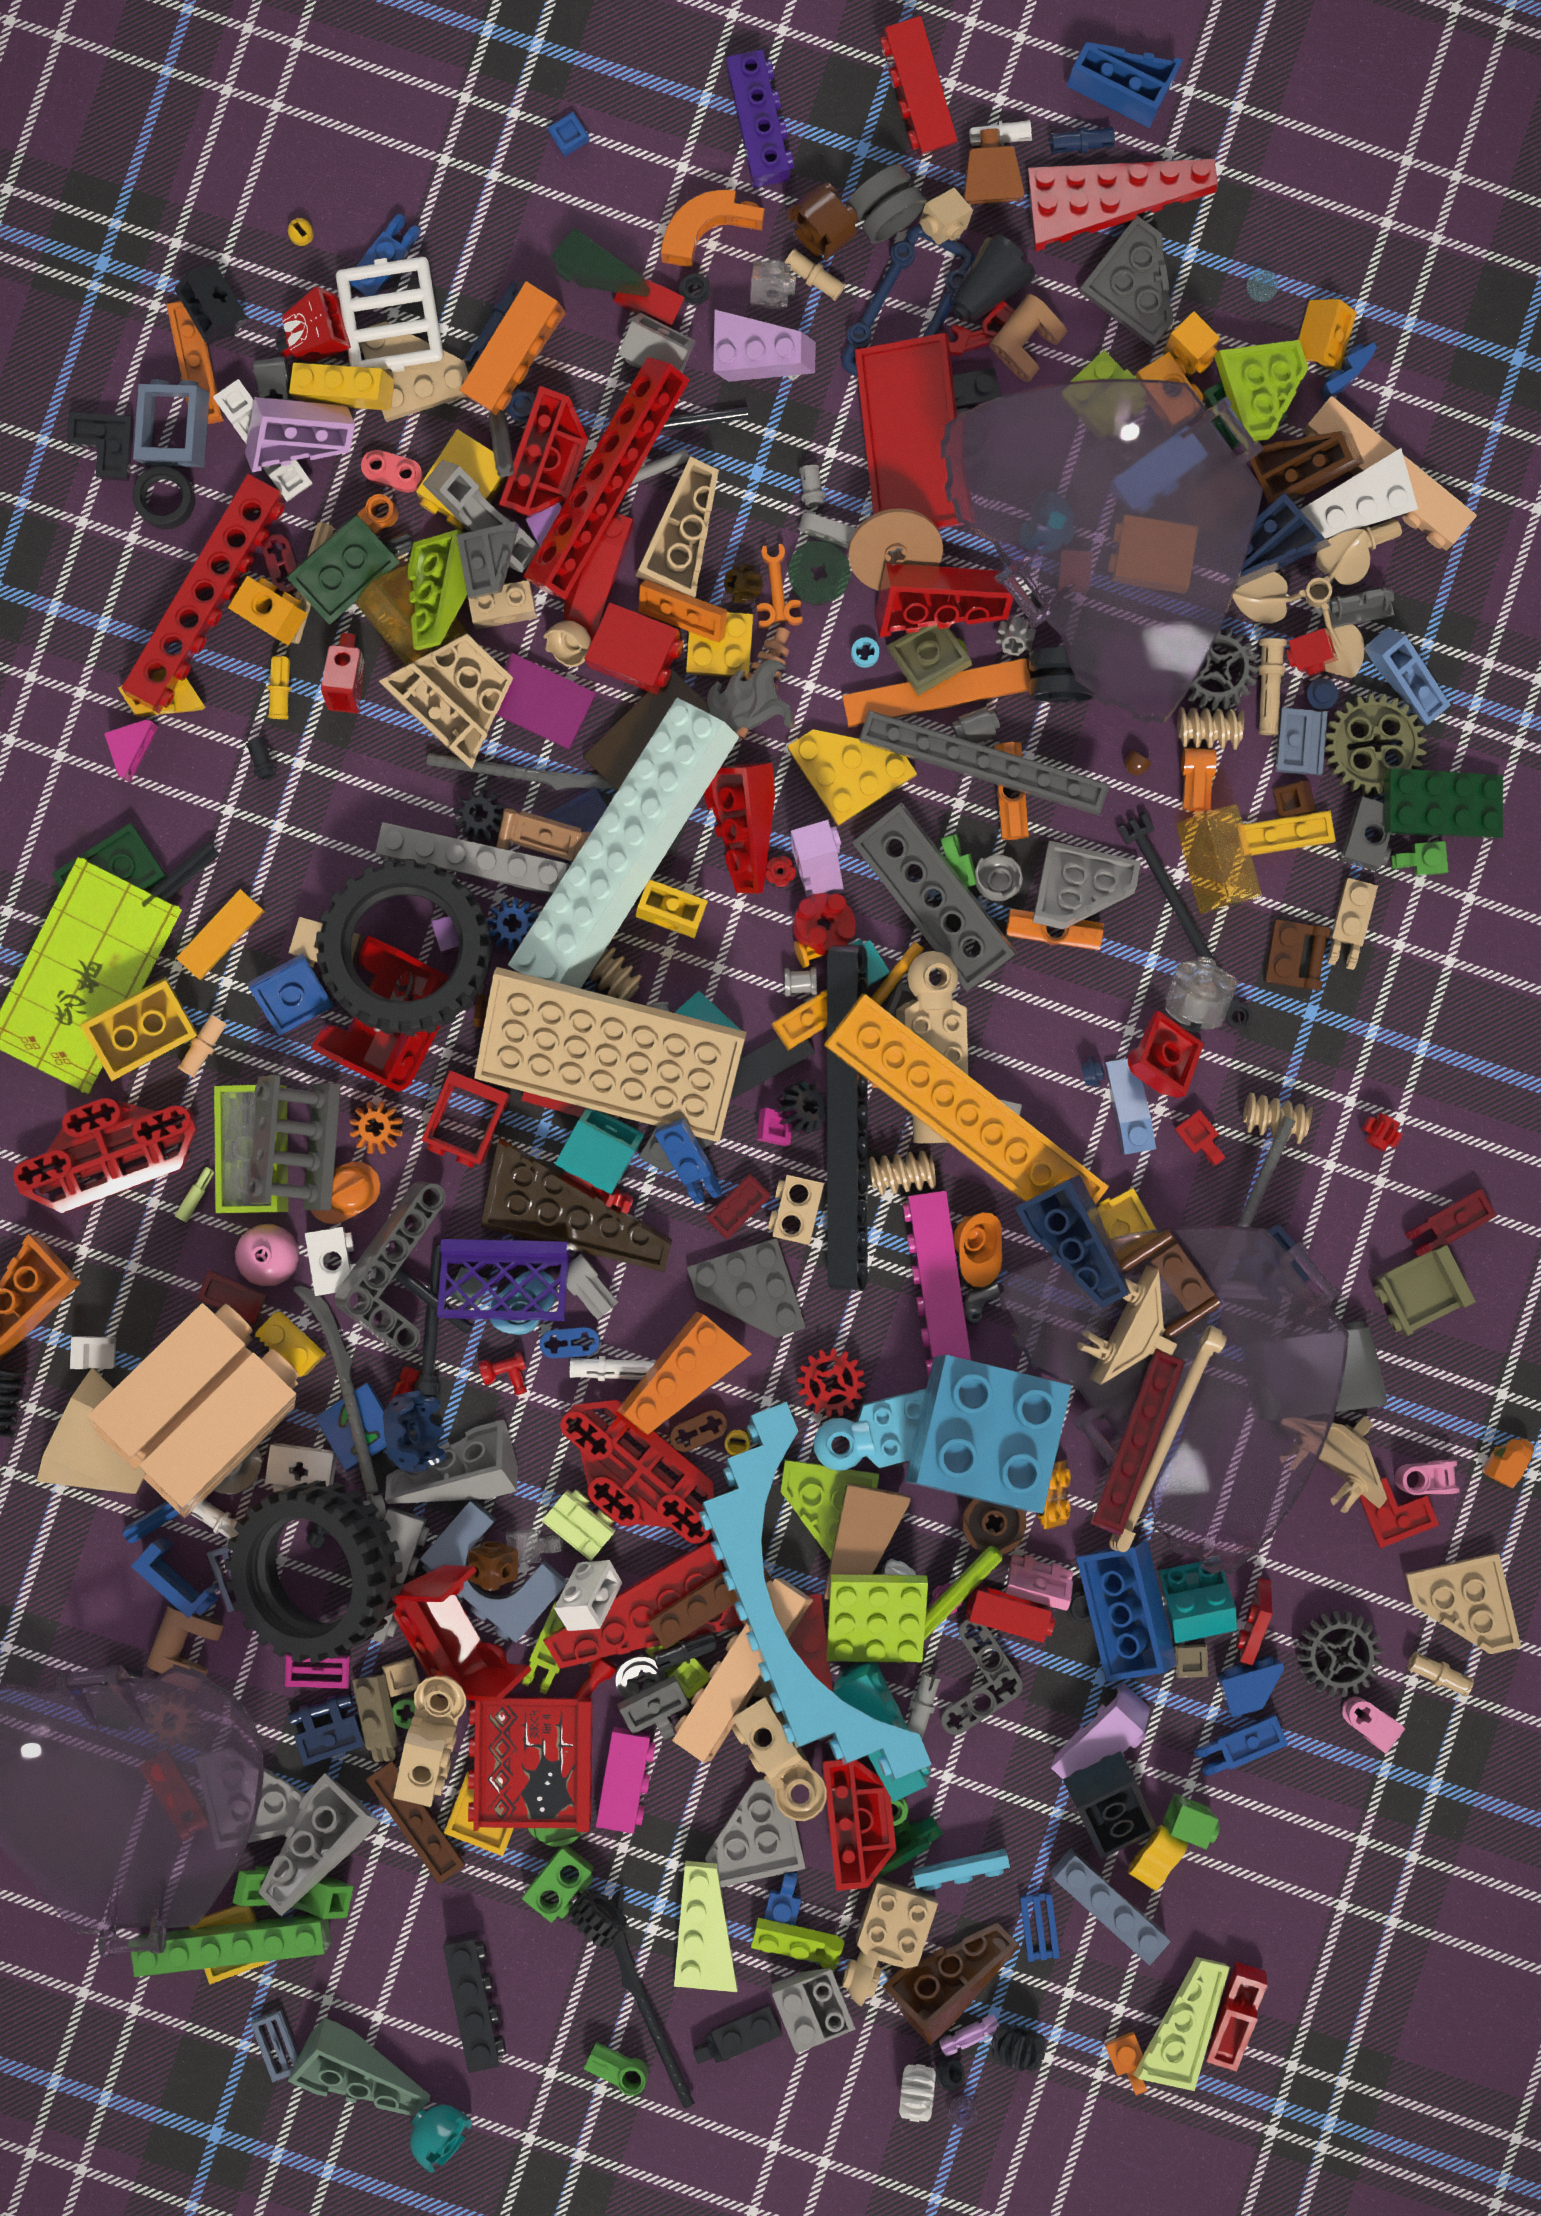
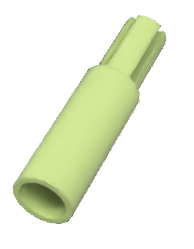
[175,1167,214,1223]

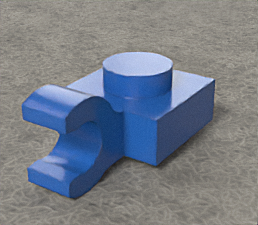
[763,1872,801,1926]

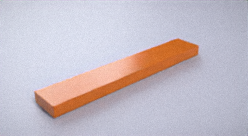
[842,658,1031,728]

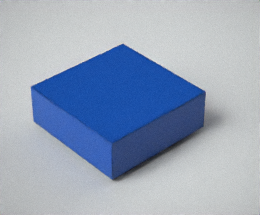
[547,112,590,157]

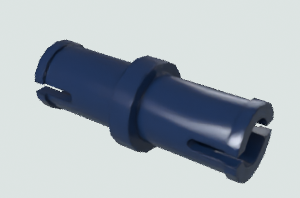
[1050,126,1115,154]

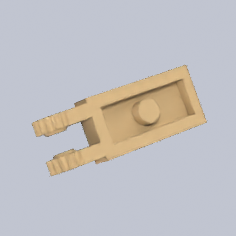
[1327,878,1378,970]

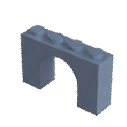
[420,1500,568,1643]

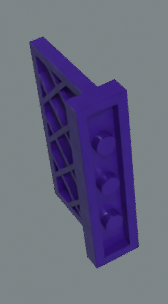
[437,1239,571,1321]

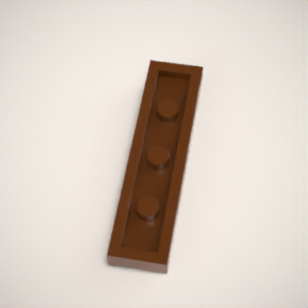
[647,1565,772,1649]
[366,1760,466,1884]

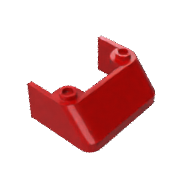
[392,1565,532,1702]

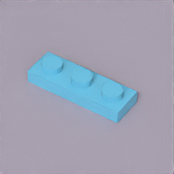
[912,1849,1010,1891]

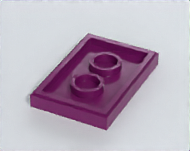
[496,652,597,751]

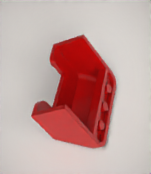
[311,935,449,1091]

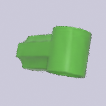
[584,2042,649,2096]

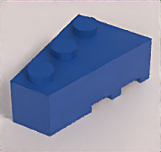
[1066,42,1183,128]

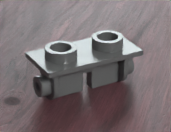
[1327,587,1395,628]

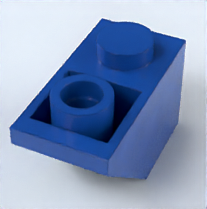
[1217,1656,1284,1717]

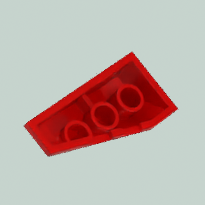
[564,513,635,641]

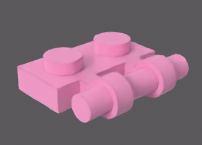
[1006,1554,1073,1611]

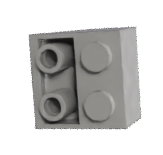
[772,1968,856,2054]

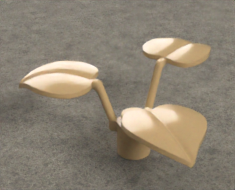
[1232,529,1370,678]

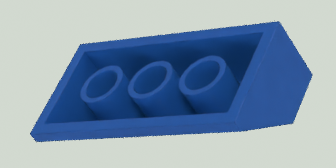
[1076,1540,1177,1682]

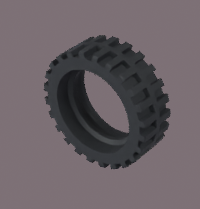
[316,859,493,1036]
[225,1481,403,1663]

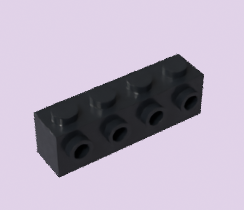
[443,1931,506,2073]

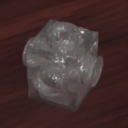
[750,260,796,309]

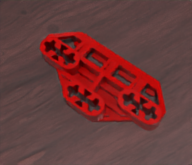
[13,1098,198,1213]
[560,1399,715,1544]

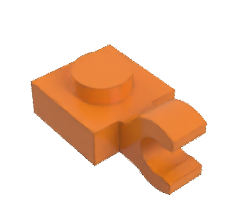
[1104,2031,1148,2095]

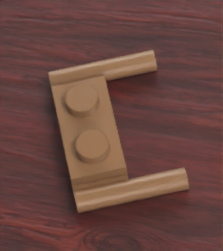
[496,808,591,861]

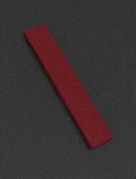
[1090,1349,1185,1536]

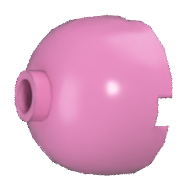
[235,1224,299,1287]

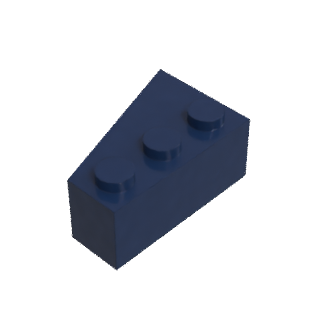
[1212,493,1331,586]

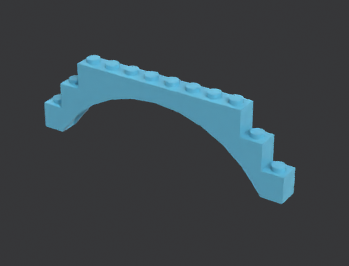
[699,1402,932,1781]

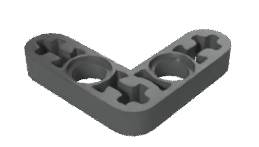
[941,1617,1023,1735]

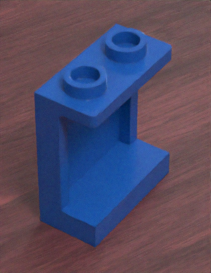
[131,1536,219,1618]

